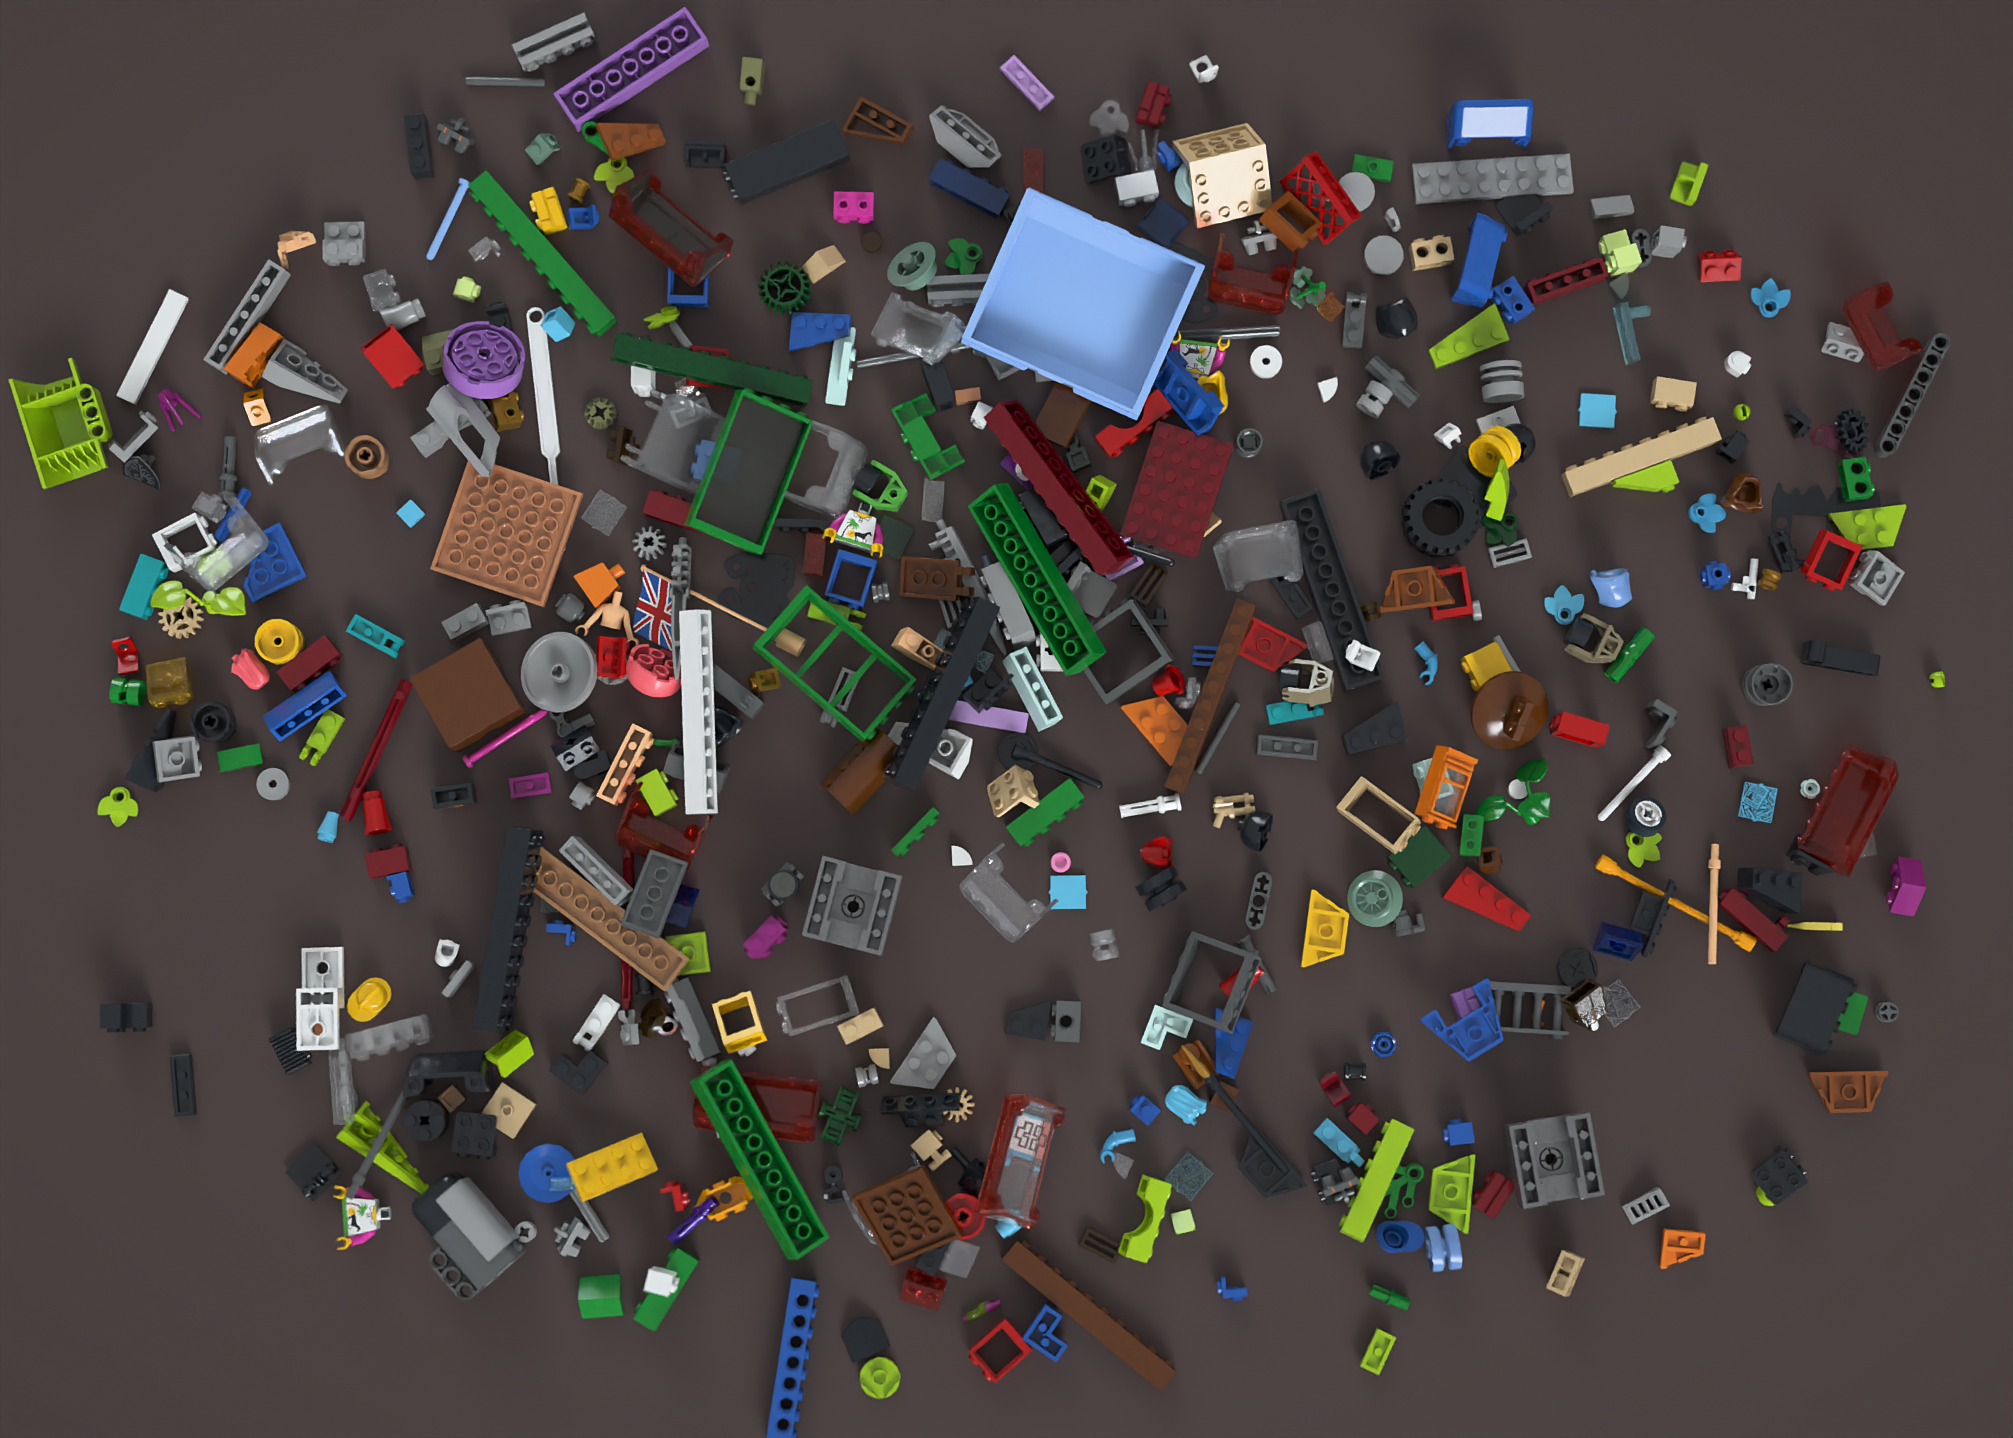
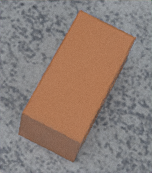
[955,387,981,405]

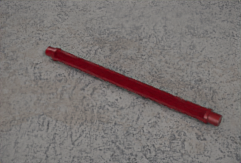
[620,847,635,1009]

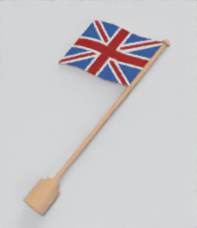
[633,564,806,657]

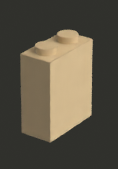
[837,1008,885,1045]

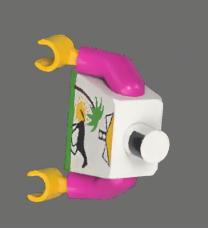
[1170,330,1230,381]
[822,503,884,557]
[333,1185,391,1250]

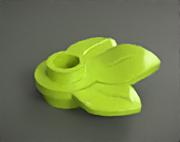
[594,157,634,194]
[644,306,680,329]
[97,787,138,827]
[1626,831,1662,868]

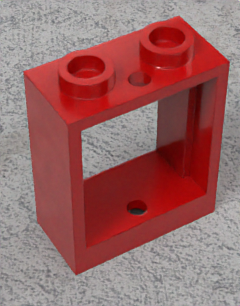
[1800,529,1863,591]
[1429,564,1473,622]
[1549,711,1610,748]
[968,1317,1032,1383]

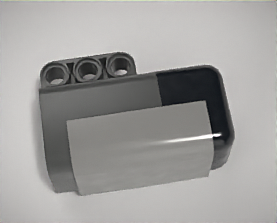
[411,1172,527,1301]

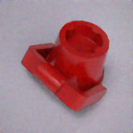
[1152,663,1185,696]

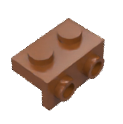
[1173,1039,1220,1090]

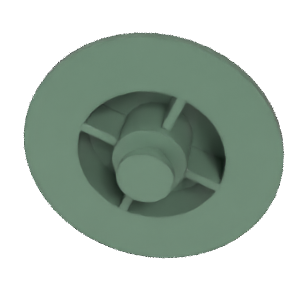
[887,242,937,290]
[1347,870,1403,927]

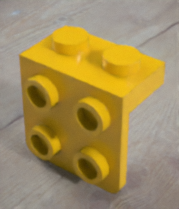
[1461,642,1512,691]

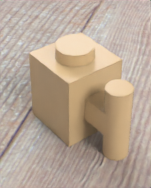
[911,1129,952,1171]

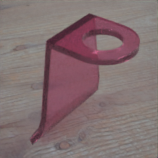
[1810,425,1857,459]

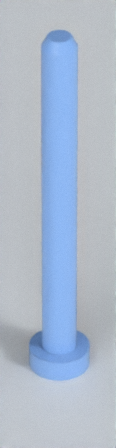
[426,178,470,261]

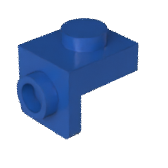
[1156,141,1184,171]
[567,205,599,230]
[546,920,577,946]
[1217,1276,1248,1301]

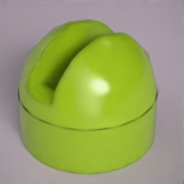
[1733,404,1750,421]
[1929,671,1945,688]

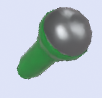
[652,737,683,749]

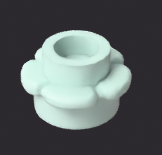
[1800,779,1820,799]

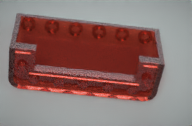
[1796,745,1899,877]
[693,1067,822,1143]

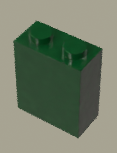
[1386,826,1451,888]

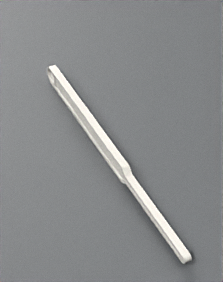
[527,307,566,551]

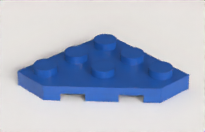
[243,522,308,603]

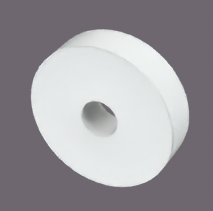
[1250,345,1282,378]

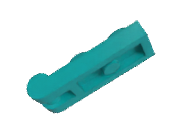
[346,614,405,659]
[1265,701,1325,725]

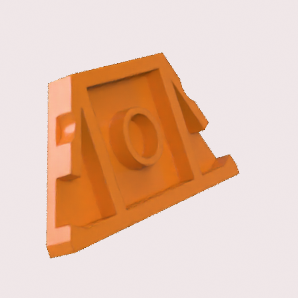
[1121,696,1188,767]

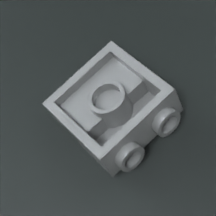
[323,222,366,266]
[1848,550,1905,606]
[153,736,202,782]

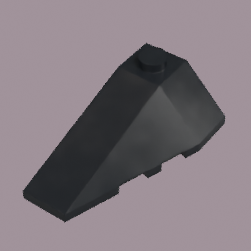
[124,708,176,792]

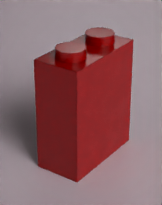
[360,324,425,389]

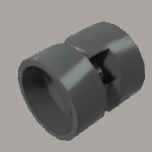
[1235,428,1263,459]

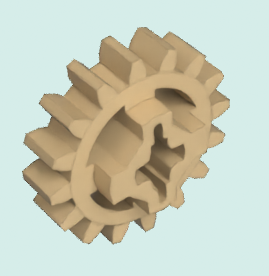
[158,596,204,639]

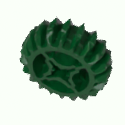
[758,261,812,315]

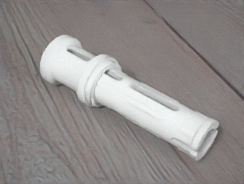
[1119,793,1181,818]

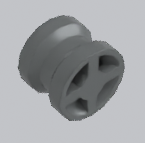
[871,581,890,603]
[820,709,843,728]
[1874,1002,1899,1022]

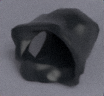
[1376,298,1418,339]
[714,706,745,749]

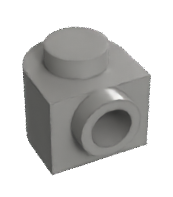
[569,781,596,810]

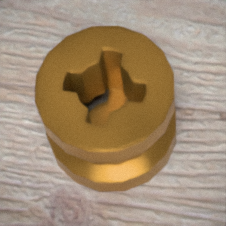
[1757,569,1782,591]

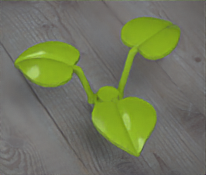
[151,550,246,615]

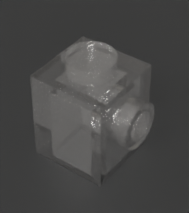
[192,492,227,523]

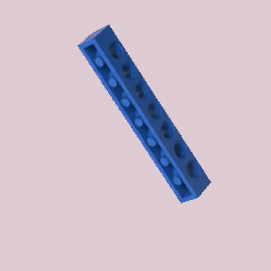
[766,1276,820,1438]

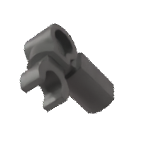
[549,711,596,738]

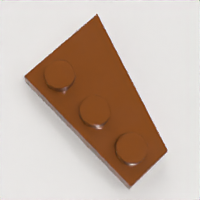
[596,123,666,161]

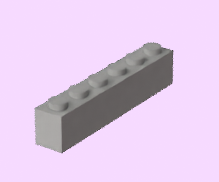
[203,259,291,375]

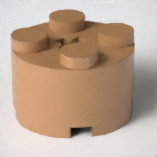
[344,435,389,479]

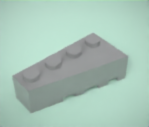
[980,562,1036,651]

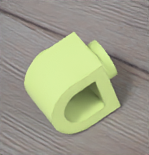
[453,277,481,303]

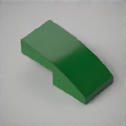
[217,744,263,772]

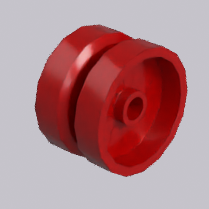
[945,1192,986,1240]

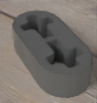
[1630,229,1652,268]

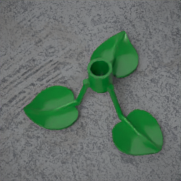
[1475,758,1551,825]

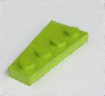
[1428,303,1510,369]

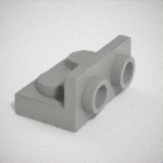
[485,600,532,636]

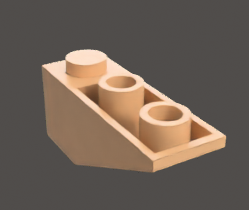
[891,627,943,670]

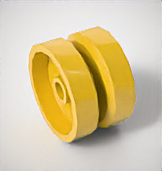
[1469,425,1521,477]
[255,619,305,666]

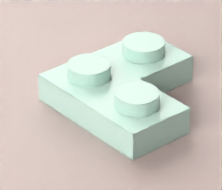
[1140,1005,1193,1050]

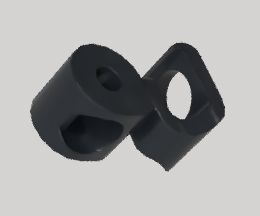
[824,1165,848,1204]

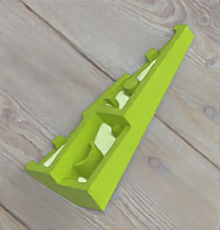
[336,1101,429,1194]

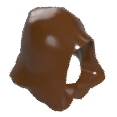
[1720,473,1764,513]

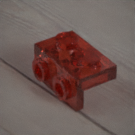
[899,1269,947,1311]

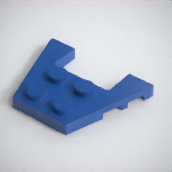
[1419,978,1504,1062]

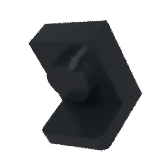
[486,302,513,331]
[1784,406,1812,439]

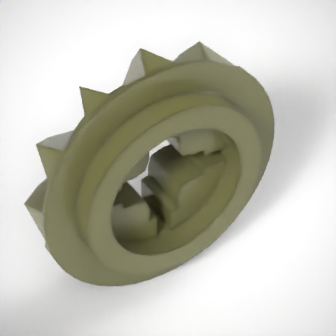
[584,397,617,429]

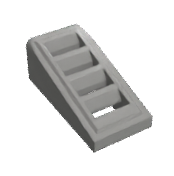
[1621,1187,1670,1225]

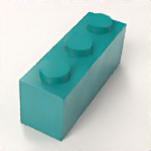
[119,554,169,620]

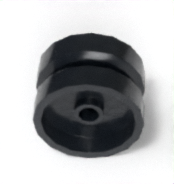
[1135,865,1188,912]

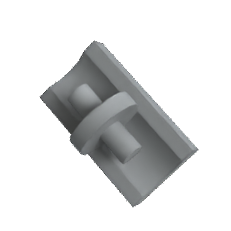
[1240,220,1278,255]
[554,1217,590,1257]

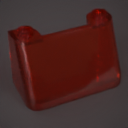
[1842,281,1925,371]

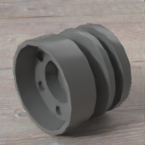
[1741,663,1793,706]

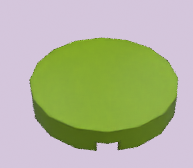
[860,1356,900,1398]

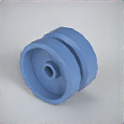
[1424,1224,1462,1272]

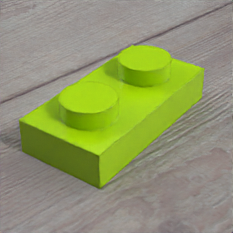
[1360,1328,1396,1375]

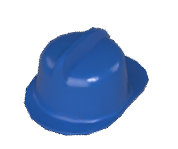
[1376,1221,1425,1254]

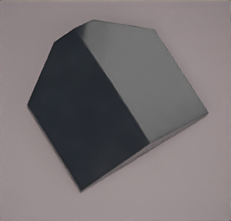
[842,1318,890,1363]

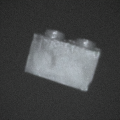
[1174,678,1200,709]

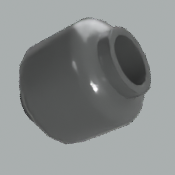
[555,593,585,623]

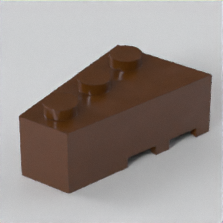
[842,96,914,145]

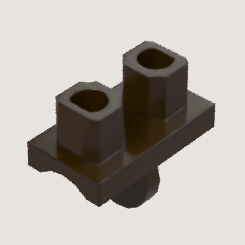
[606,426,640,466]

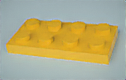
[566,1133,658,1202]

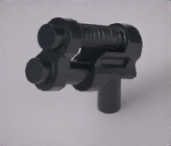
[1767,530,1806,573]

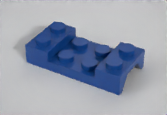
[1153,350,1224,436]

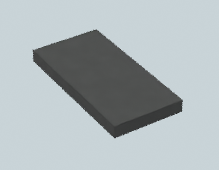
[620,849,688,939]

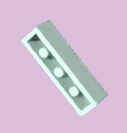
[1002,647,1063,732]

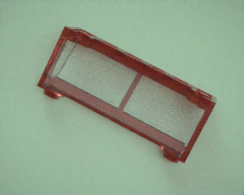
[975,1093,1065,1228]

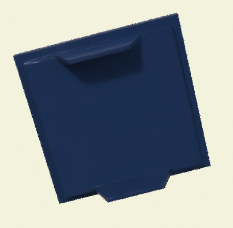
[1135,197,1191,249]

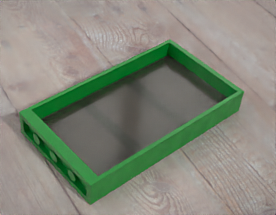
[684,388,813,555]

